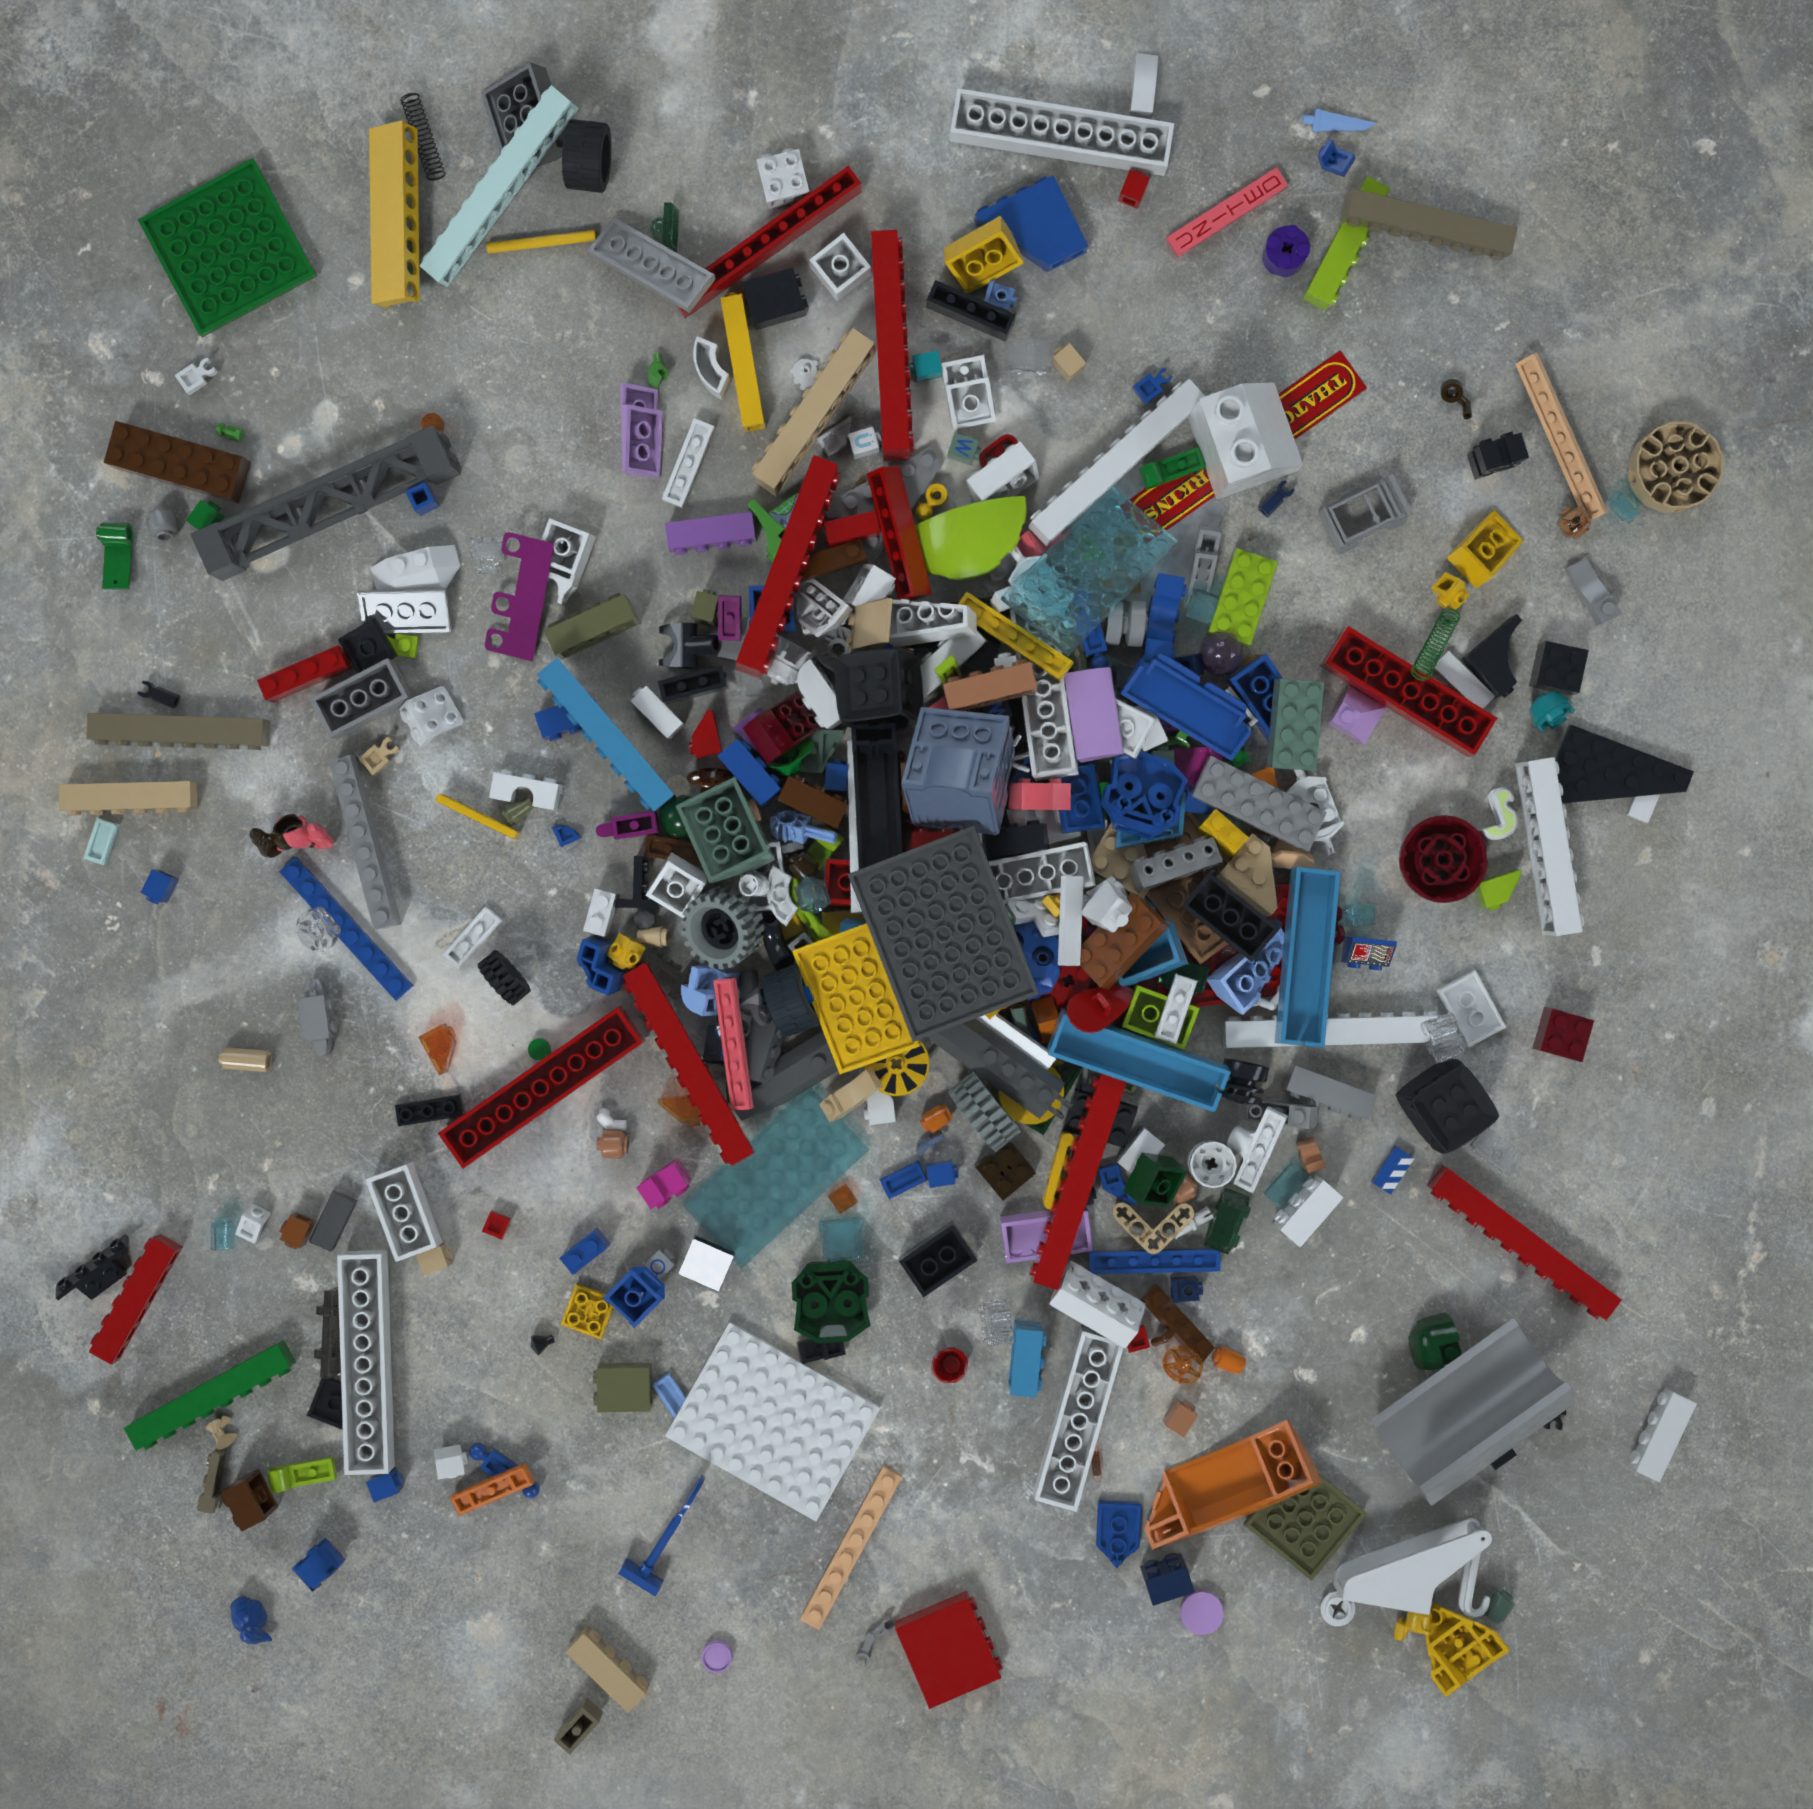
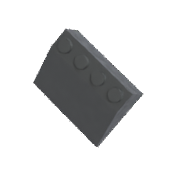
[481,62,566,167]

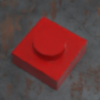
[482,1210,512,1240]
[1127,1325,1150,1353]

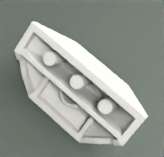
[371,545,461,590]
[794,578,853,637]

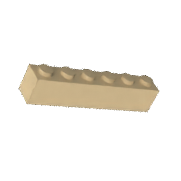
[58,781,198,816]

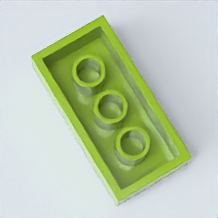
[1205,548,1278,648]

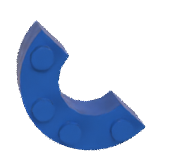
[1142,573,1187,661]

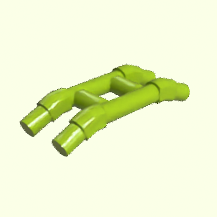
[789,878,833,942]

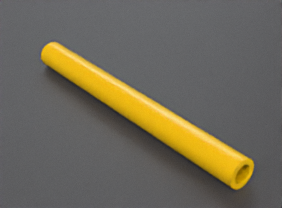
[486,230,596,254]

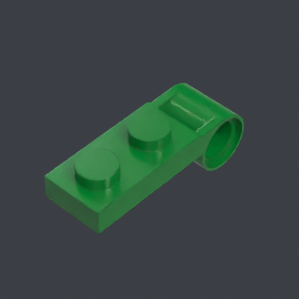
[1138,447,1206,490]

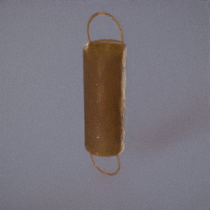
[1091,1446,1102,1482]

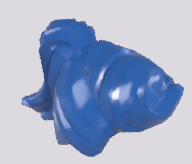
[230,1596,272,1645]

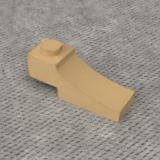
[819,1068,883,1123]

